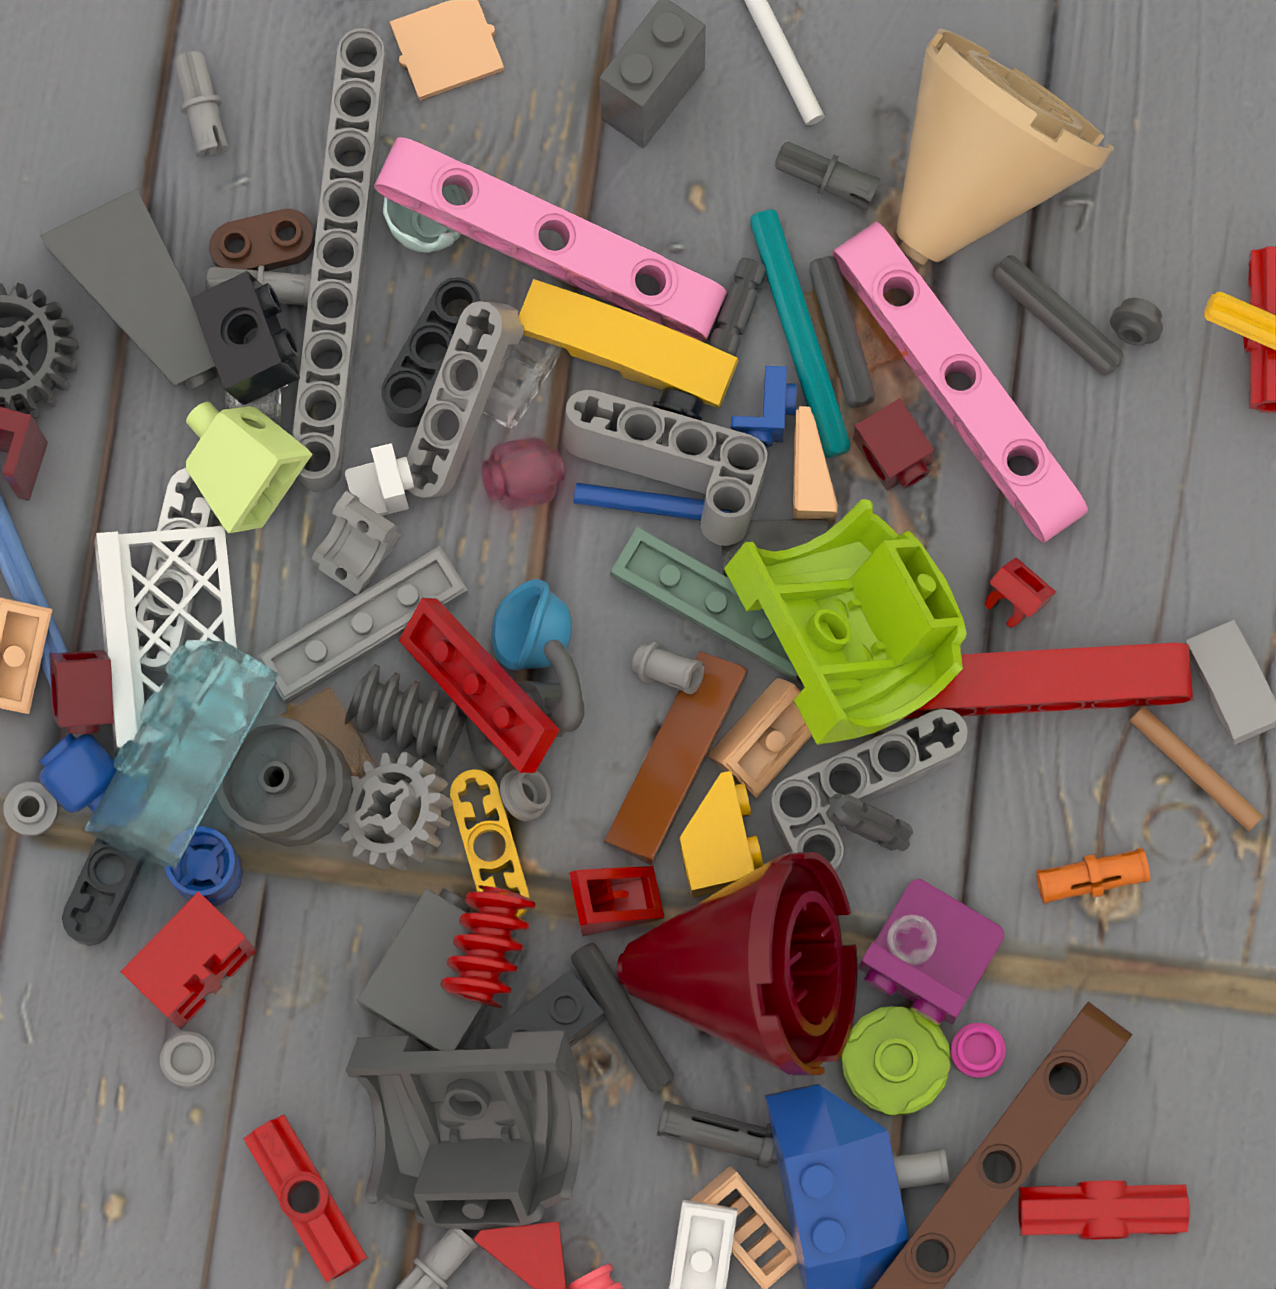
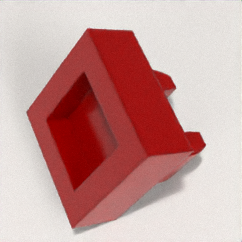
[985,557,1056,628]

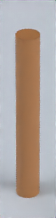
[1130,706,1264,832]

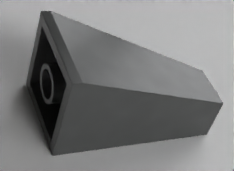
[40,189,217,391]

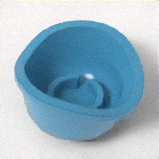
[492,579,572,671]

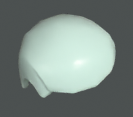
[383,185,465,253]

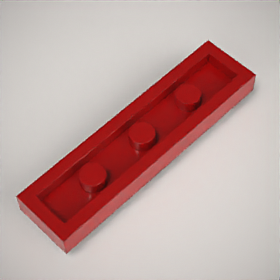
[398,598,560,773]

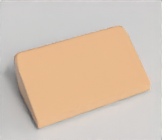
[0,597,52,714]
[708,678,812,798]

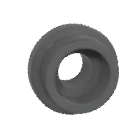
[1110,298,1163,346]

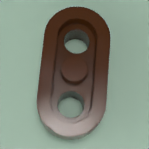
[209,209,315,271]

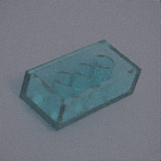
[85,640,279,868]

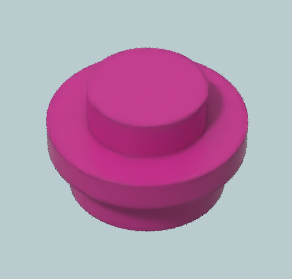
[950,1023,1006,1078]

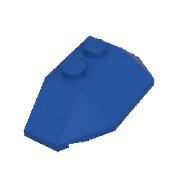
[764,1084,909,1289]

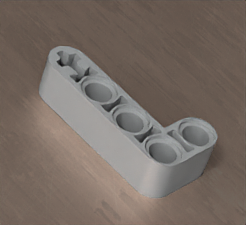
[562,390,768,546]
[770,709,968,873]

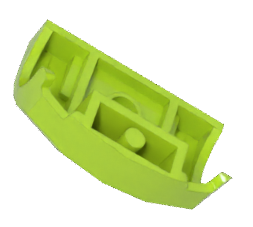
[724,499,967,745]

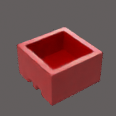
[120,892,257,1030]

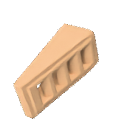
[792,406,838,524]
[690,1166,798,1289]

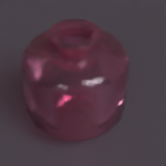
[481,436,564,511]

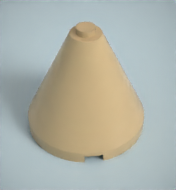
[896,29,1114,265]

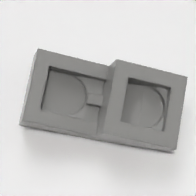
[1185,620,1276,745]

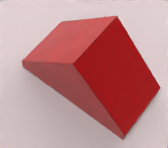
[569,866,665,937]
[473,1221,567,1289]

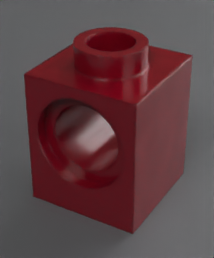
[853,398,935,491]
[49,650,114,734]

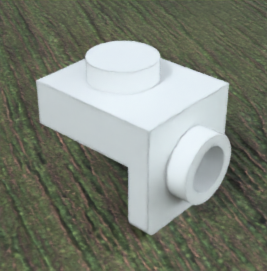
[345,443,414,516]

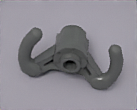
[465,640,584,770]

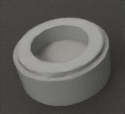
[160,1032,216,1088]

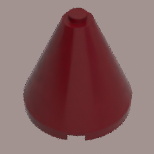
[617,852,858,1076]

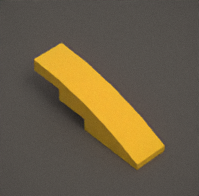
[518,279,739,409]

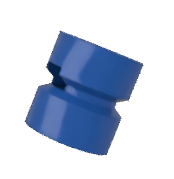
[164,826,243,906]

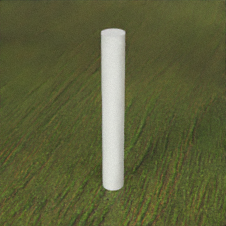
[744,0,825,126]

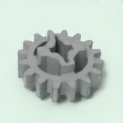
[338,752,453,871]

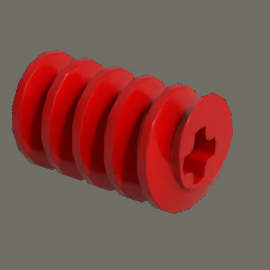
[440,885,536,1008]

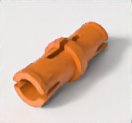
[1036,848,1150,904]

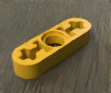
[450,769,530,918]

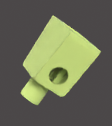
[186,402,312,533]

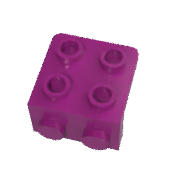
[859,879,1004,1025]

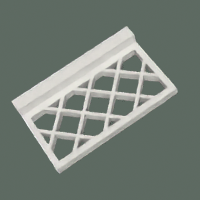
[94,526,245,753]

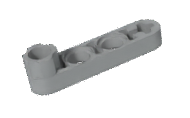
[407,301,524,498]

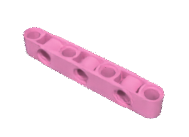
[374,137,727,342]
[832,222,1088,543]

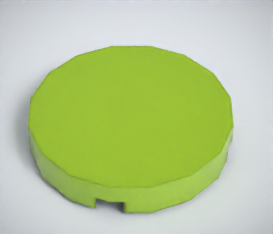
[841,1006,951,1116]

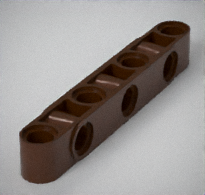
[872,1001,1133,1289]

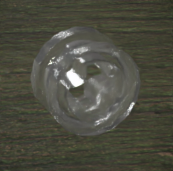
[886,914,937,966]

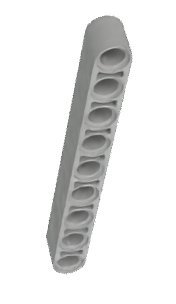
[292,28,388,492]

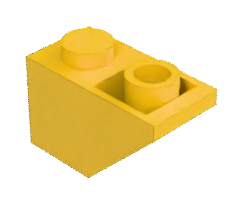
[680,771,763,898]

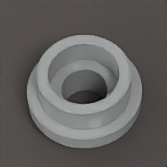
[500,769,551,822]
[3,782,59,836]

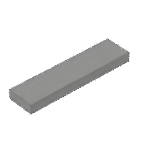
[257,546,468,704]

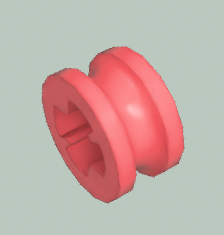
[567,1263,623,1289]

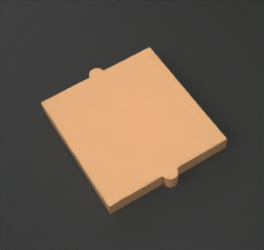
[390,0,504,101]

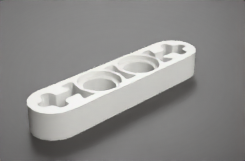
[136,468,214,671]

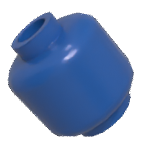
[39,733,120,813]

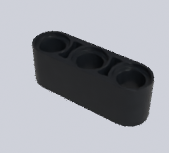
[381,277,481,428]

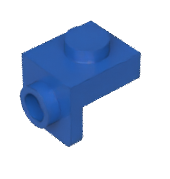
[731,366,797,448]

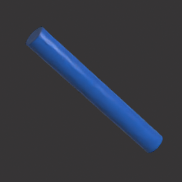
[573,483,733,521]

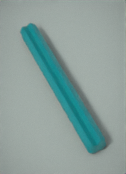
[750,209,851,458]

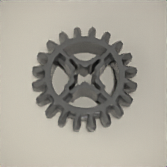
[0,282,79,418]

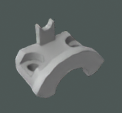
[311,490,401,595]

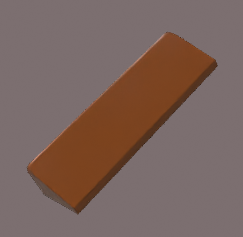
[604,651,748,866]

